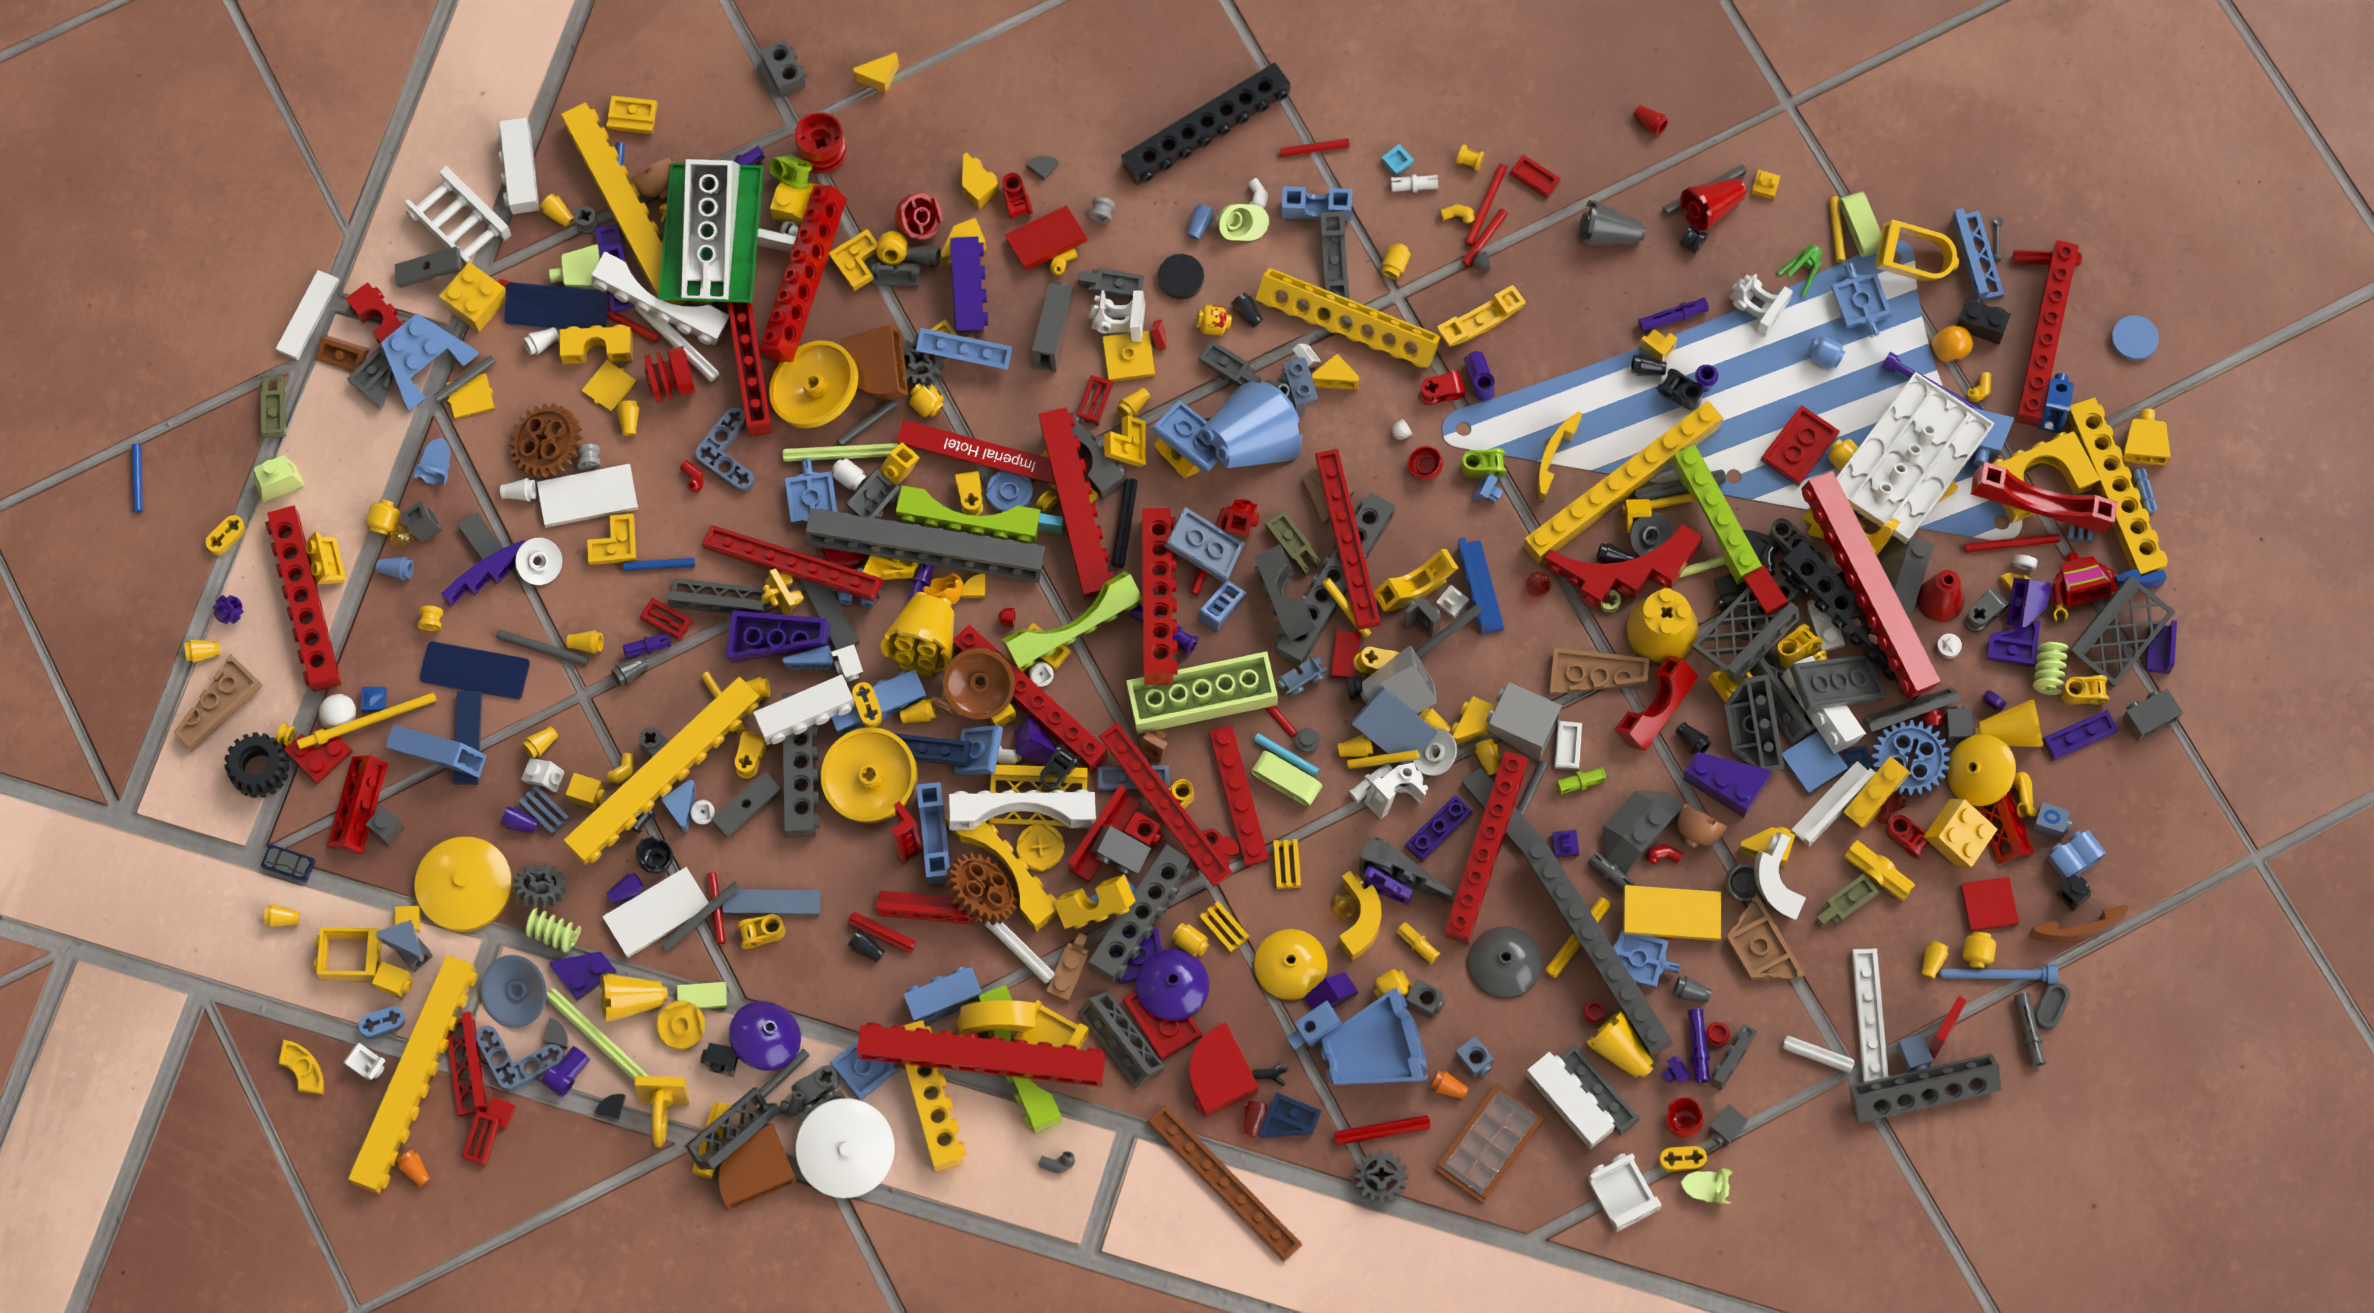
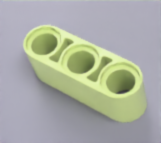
[1839,191,1882,258]
[1251,751,1323,807]

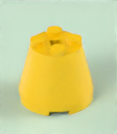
[1627,588,1699,664]
[881,592,955,677]

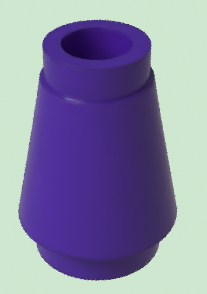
[1695,364,1719,392]
[500,806,538,834]
[606,872,644,904]

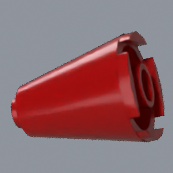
[1680,178,1746,231]
[1917,570,1965,623]

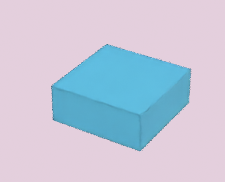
[1381,144,1414,177]
[1038,513,1064,534]

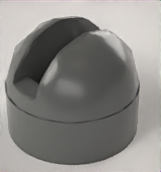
[1473,251,1491,270]

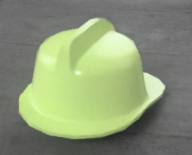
[1216,204,1269,241]

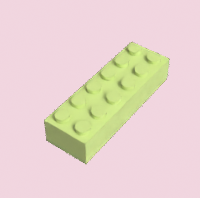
[1126,652,1278,734]

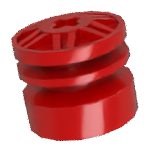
[795,112,846,174]
[644,346,696,403]

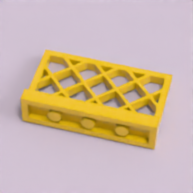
[989,765,1088,827]

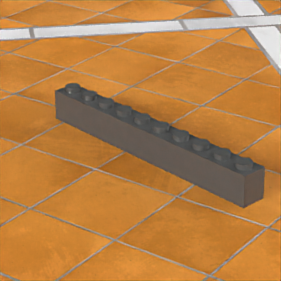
[805,508,1045,583]
[1521,836,1673,1057]

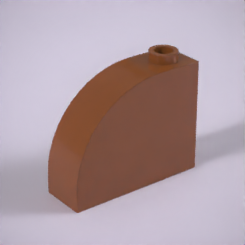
[841,324,909,400]
[719,1123,797,1211]

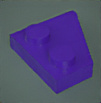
[1986,621,2041,667]
[549,951,616,1001]

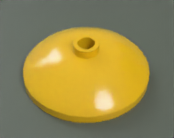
[1947,734,2016,806]
[1254,929,1327,1001]

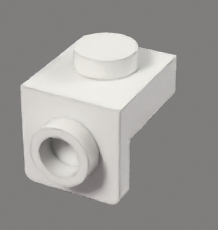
[521,758,564,792]
[343,1043,385,1080]

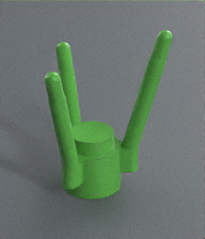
[1777,244,1823,298]

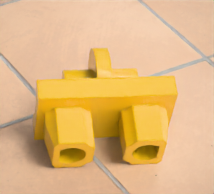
[761,569,804,615]

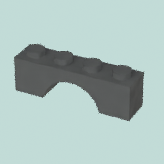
[1067,410,1126,500]
[1254,545,1316,641]

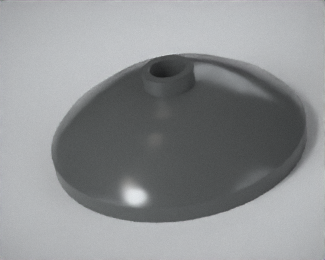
[1468,926,1542,998]

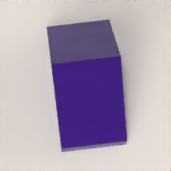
[1015,716,1057,766]
[1304,972,1358,1010]

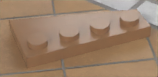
[1549,647,1650,695]
[174,653,263,751]

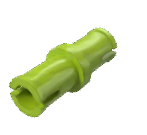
[1556,767,1606,795]

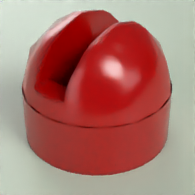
[998,608,1016,627]

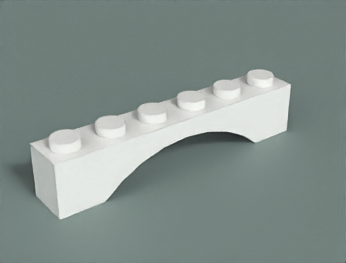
[591,252,730,346]
[948,790,1096,830]

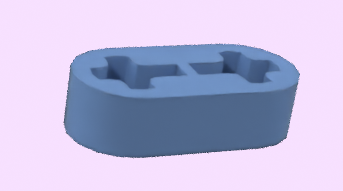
[358,1007,406,1039]

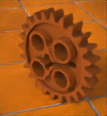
[509,403,583,478]
[945,853,1019,926]

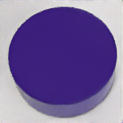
[1982,690,2007,711]

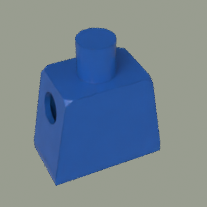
[2038,373,2074,434]

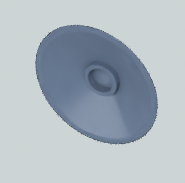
[480,955,547,1028]

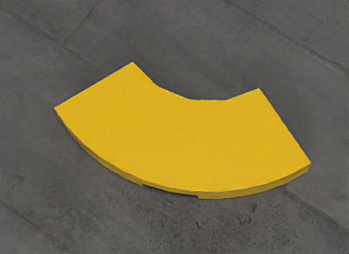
[279,1040,324,1095]

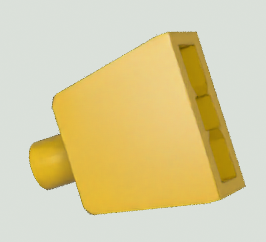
[2122,409,2170,466]

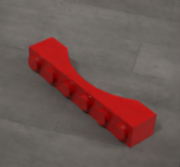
[1971,462,2117,534]

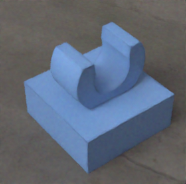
[1472,474,1503,503]

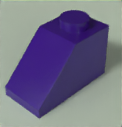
[2006,578,2051,627]

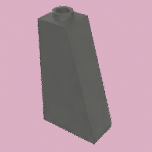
[1032,282,1073,372]

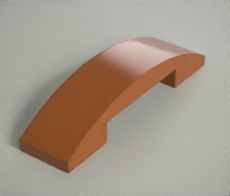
[2030,904,2129,943]

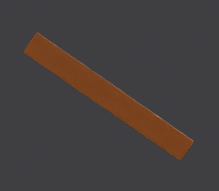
[1147,1104,1302,1262]

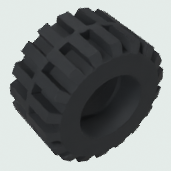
[224,732,290,798]

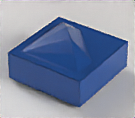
[361,687,387,712]

